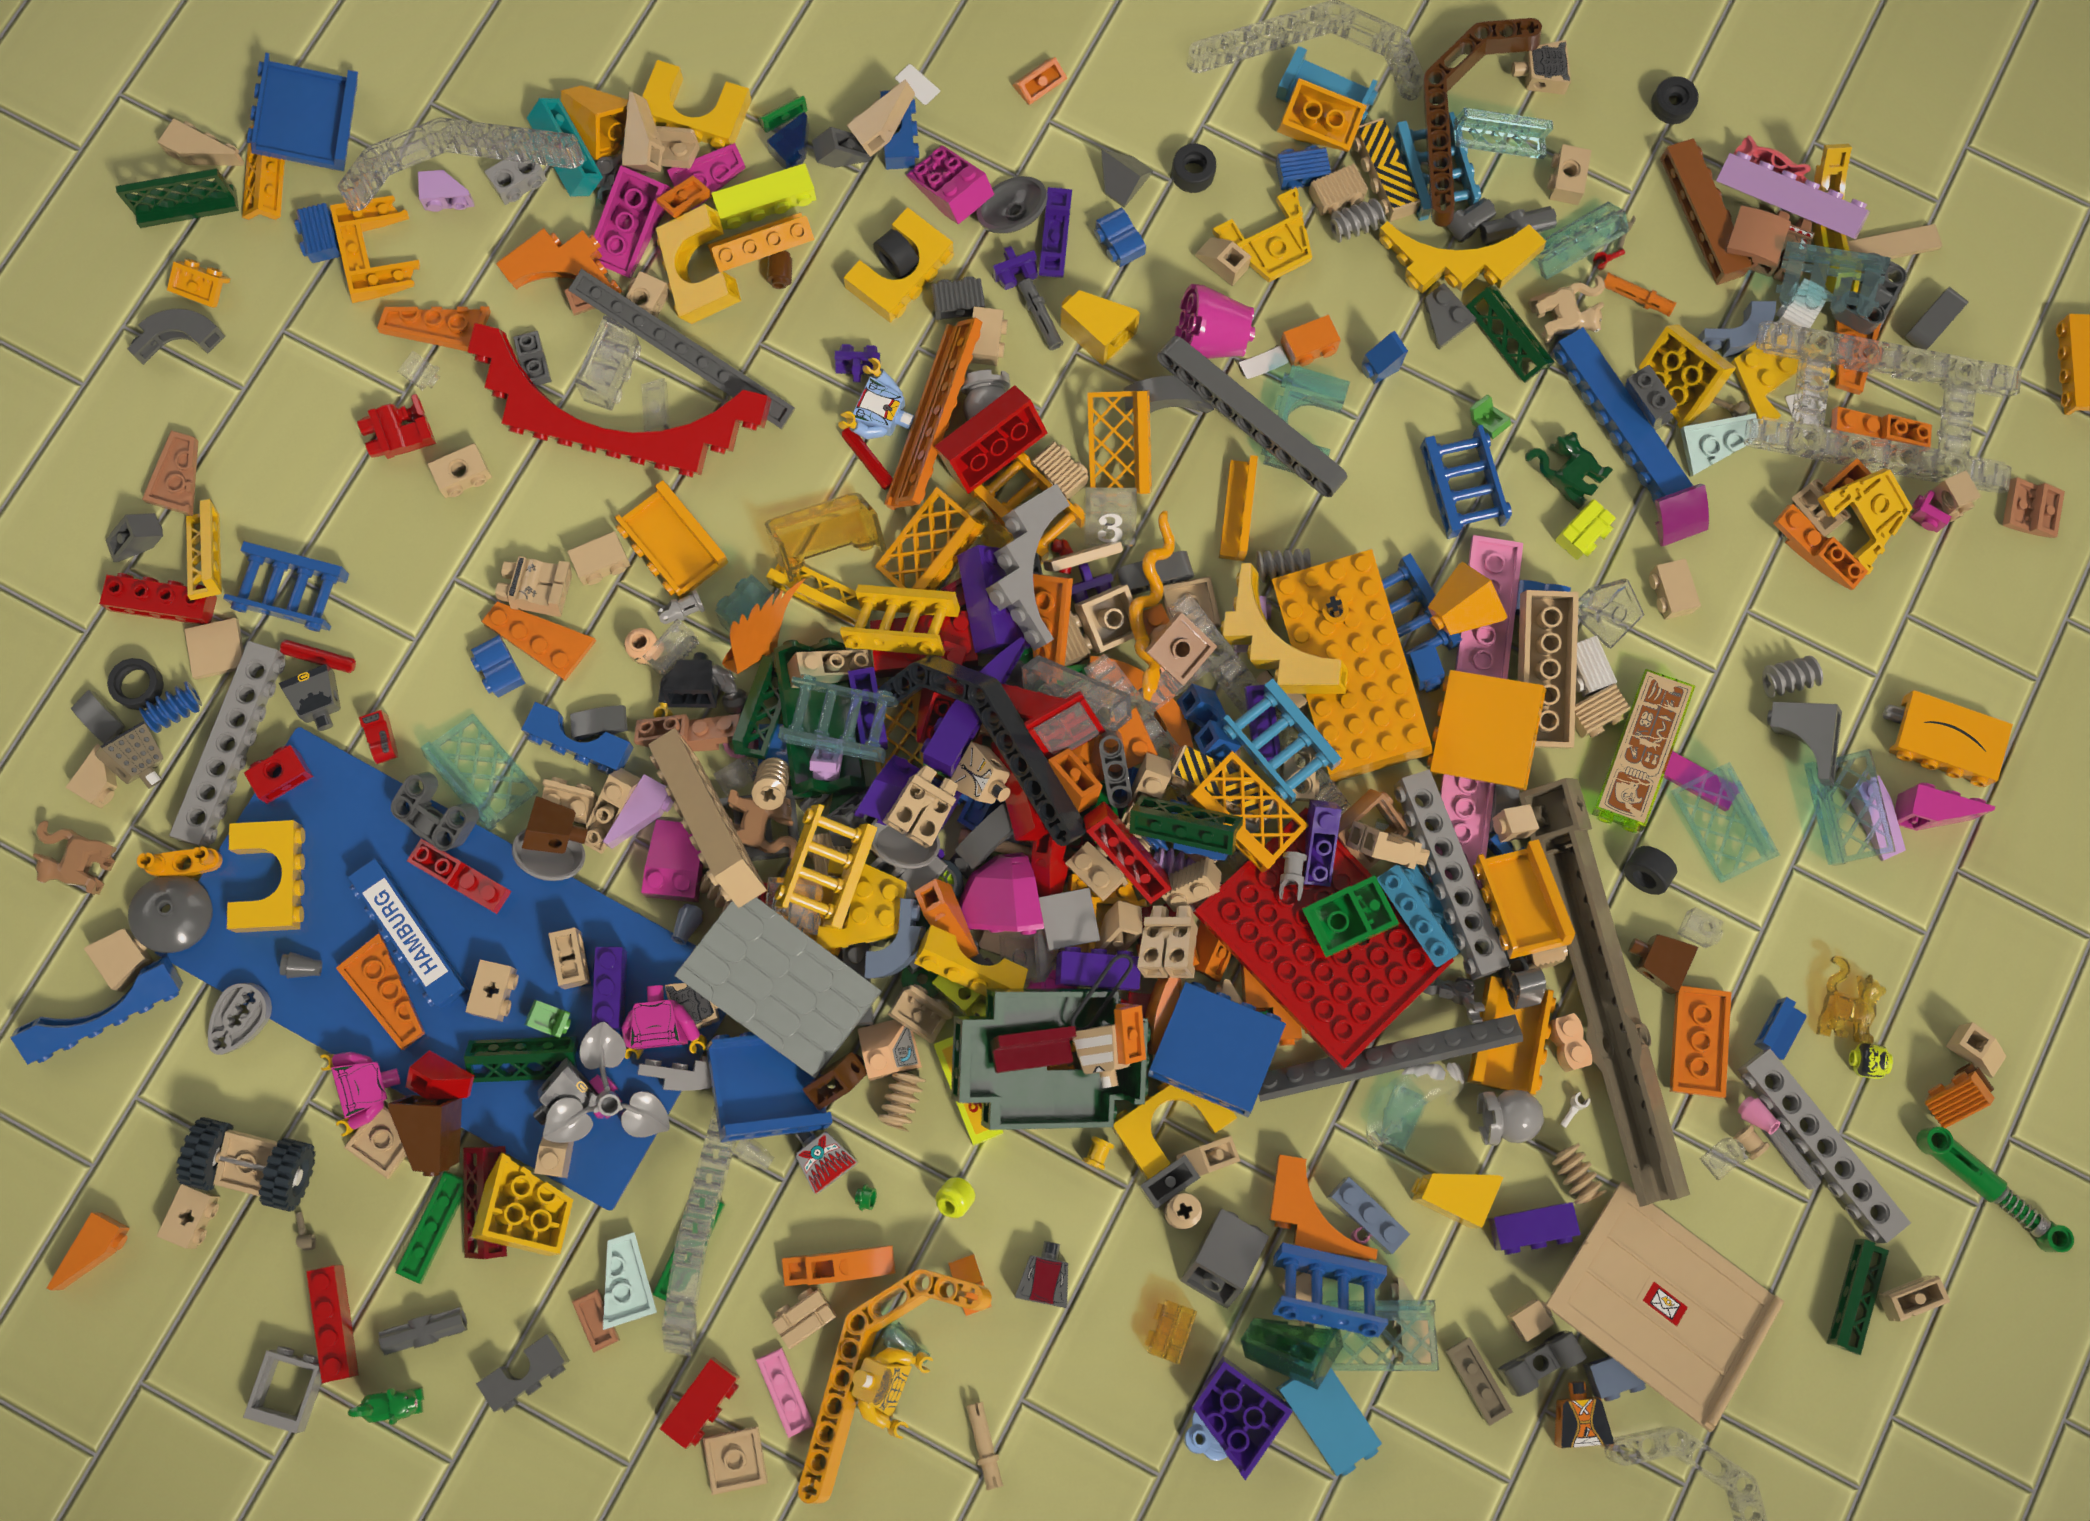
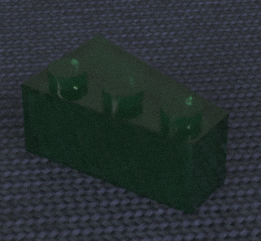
[1240,1318,1343,1390]

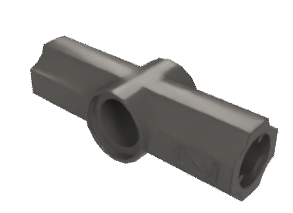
[1479,206,1557,246]
[378,1307,468,1356]

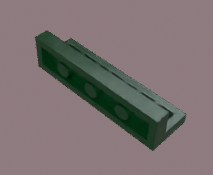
[1465,286,1555,383]
[732,655,782,760]
[1129,796,1243,855]
[464,1036,578,1083]
[1827,1239,1889,1355]

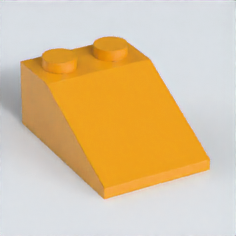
[1277,78,1367,152]

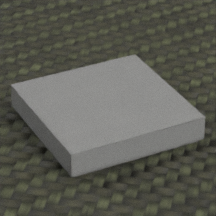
[1039,888,1100,951]

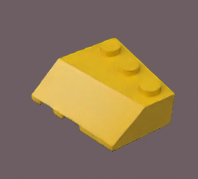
[1639,324,1736,428]
[472,1153,573,1256]

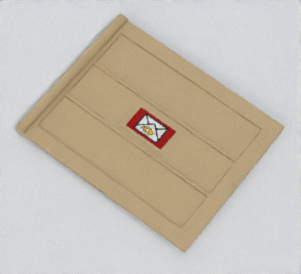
[1545,1181,1784,1432]

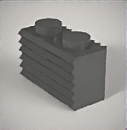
[932,277,985,320]

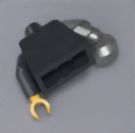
[653,652,748,718]

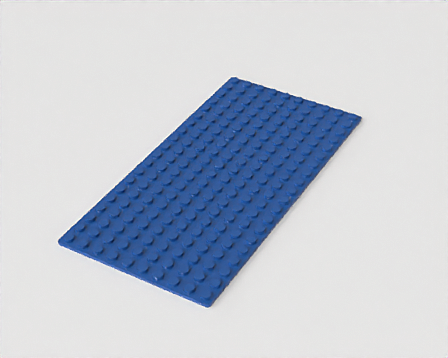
[155,727,726,1211]

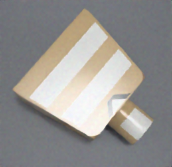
[1073,1024,1130,1088]

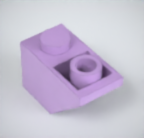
[418,170,475,212]

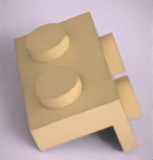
[1065,841,1128,901]
[887,984,954,1043]

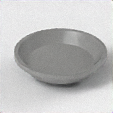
[871,818,940,869]
[512,829,585,881]

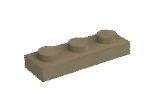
[1445,1337,1513,1426]

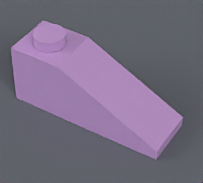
[603,774,674,849]
[1845,776,1906,861]

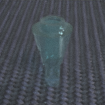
[882,1322,931,1364]

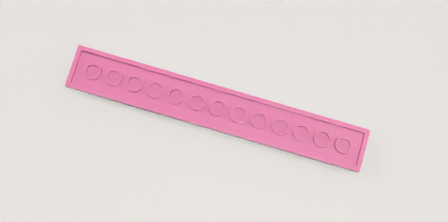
[1429,535,1523,890]

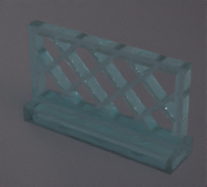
[421,714,538,831]
[1804,749,1896,866]
[1671,762,1780,883]
[1323,1300,1439,1371]

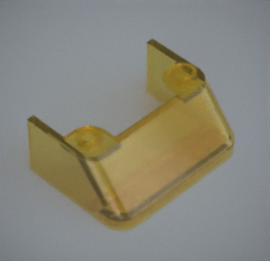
[765,493,887,582]

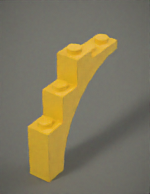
[1379,221,1546,294]
[1221,563,1348,694]

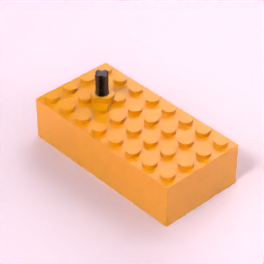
[1272,549,1432,783]

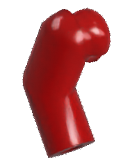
[1051,538,1074,574]

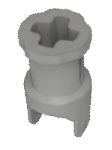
[658,590,705,624]
[1279,852,1307,901]

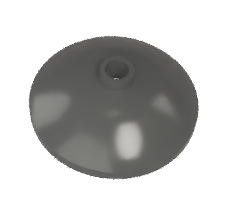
[977,176,1048,234]
[128,876,213,953]

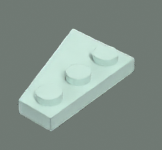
[603,1232,657,1330]

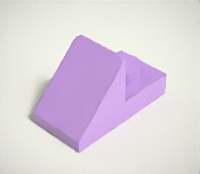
[810,741,844,781]

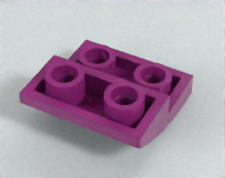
[1654,484,1709,547]

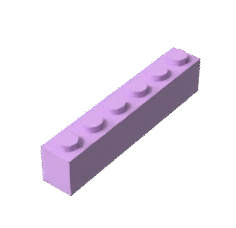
[1716,151,1870,239]

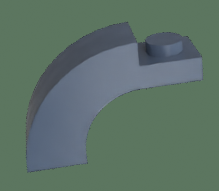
[1697,301,1776,357]
[865,898,926,979]

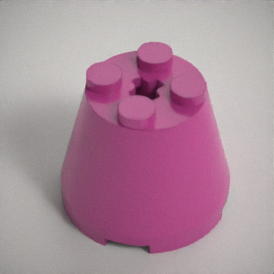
[1175,284,1255,359]

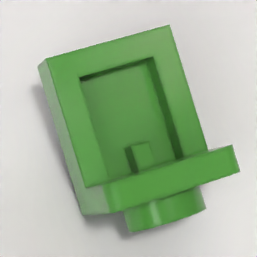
[1470,394,1511,439]
[524,1000,571,1038]

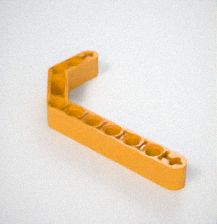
[798,1269,992,1504]

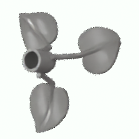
[543,1022,670,1143]

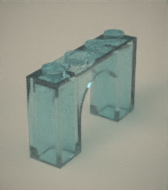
[1261,365,1350,473]

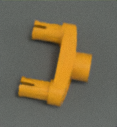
[137,847,223,878]

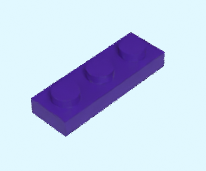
[1244,684,1281,765]

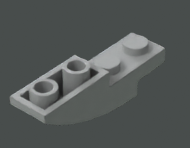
[637,1056,712,1091]

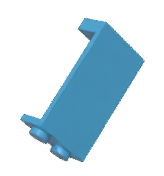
[1276,46,1378,125]
[1276,1357,1382,1477]

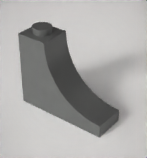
[1767,702,1842,786]

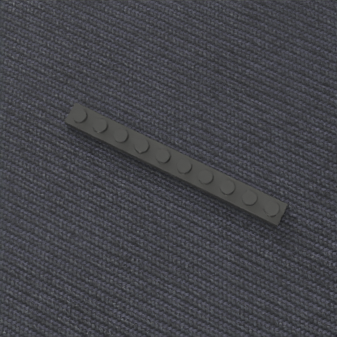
[568,269,796,429]
[1258,1014,1523,1102]

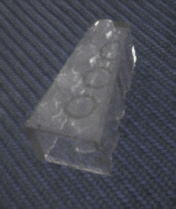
[1021,655,1132,731]

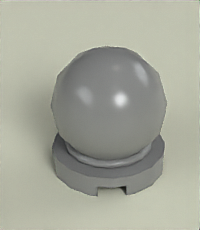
[961,370,1010,421]
[1477,1089,1544,1146]

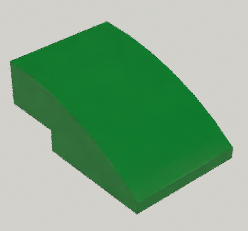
[1302,875,1399,958]

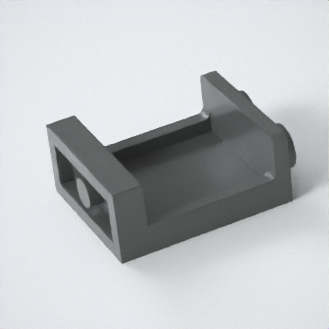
[1625,365,1677,431]

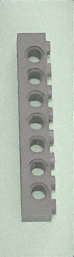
[169,641,286,848]
[1394,769,1510,980]
[1738,1049,1911,1243]

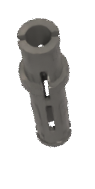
[1018,278,1064,351]

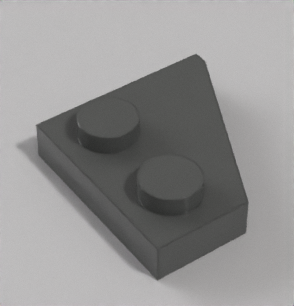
[1424,283,1476,350]

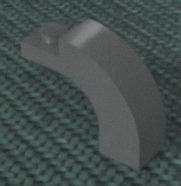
[127,309,225,365]
[1124,375,1214,413]
[949,801,1014,879]

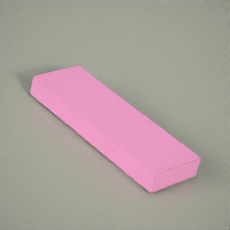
[756,1348,814,1438]

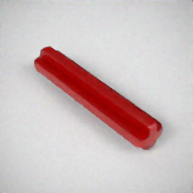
[841,427,893,490]
[280,640,356,673]

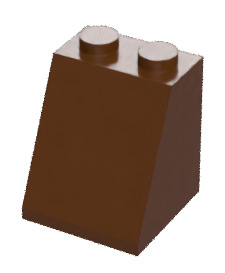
[388,1095,462,1177]

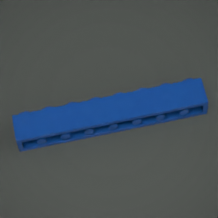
[1553,327,1693,503]

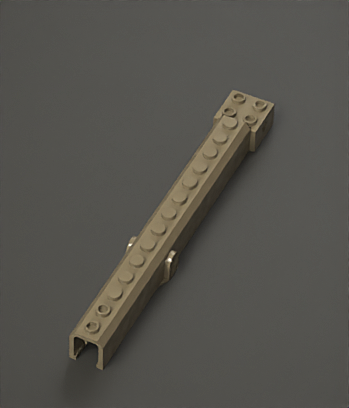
[1518,778,1690,1207]

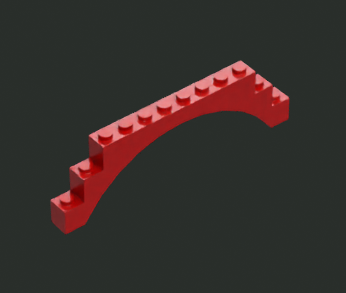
[467,323,772,478]

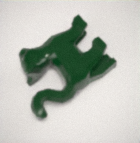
[1525,432,1613,510]

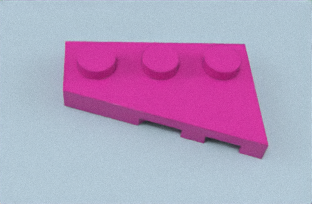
[667,143,745,211]

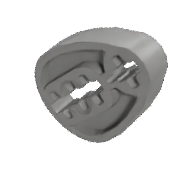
[208,983,272,1055]

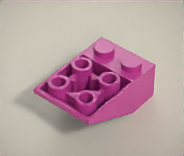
[906,145,995,225]
[1894,783,1996,831]

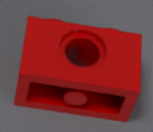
[243,745,314,804]

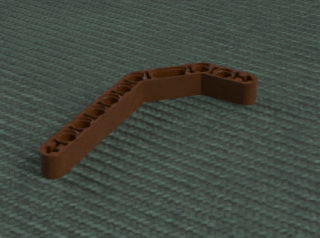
[1423,18,1542,227]

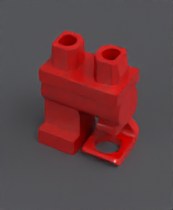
[357,394,436,459]

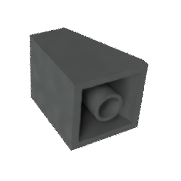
[1180,1209,1269,1309]

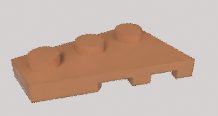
[142,431,198,516]

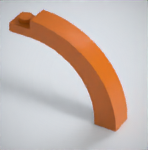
[1089,656,1193,789]

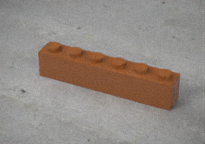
[1660,138,1752,285]

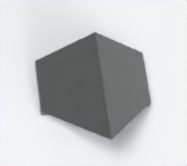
[1101,149,1153,208]

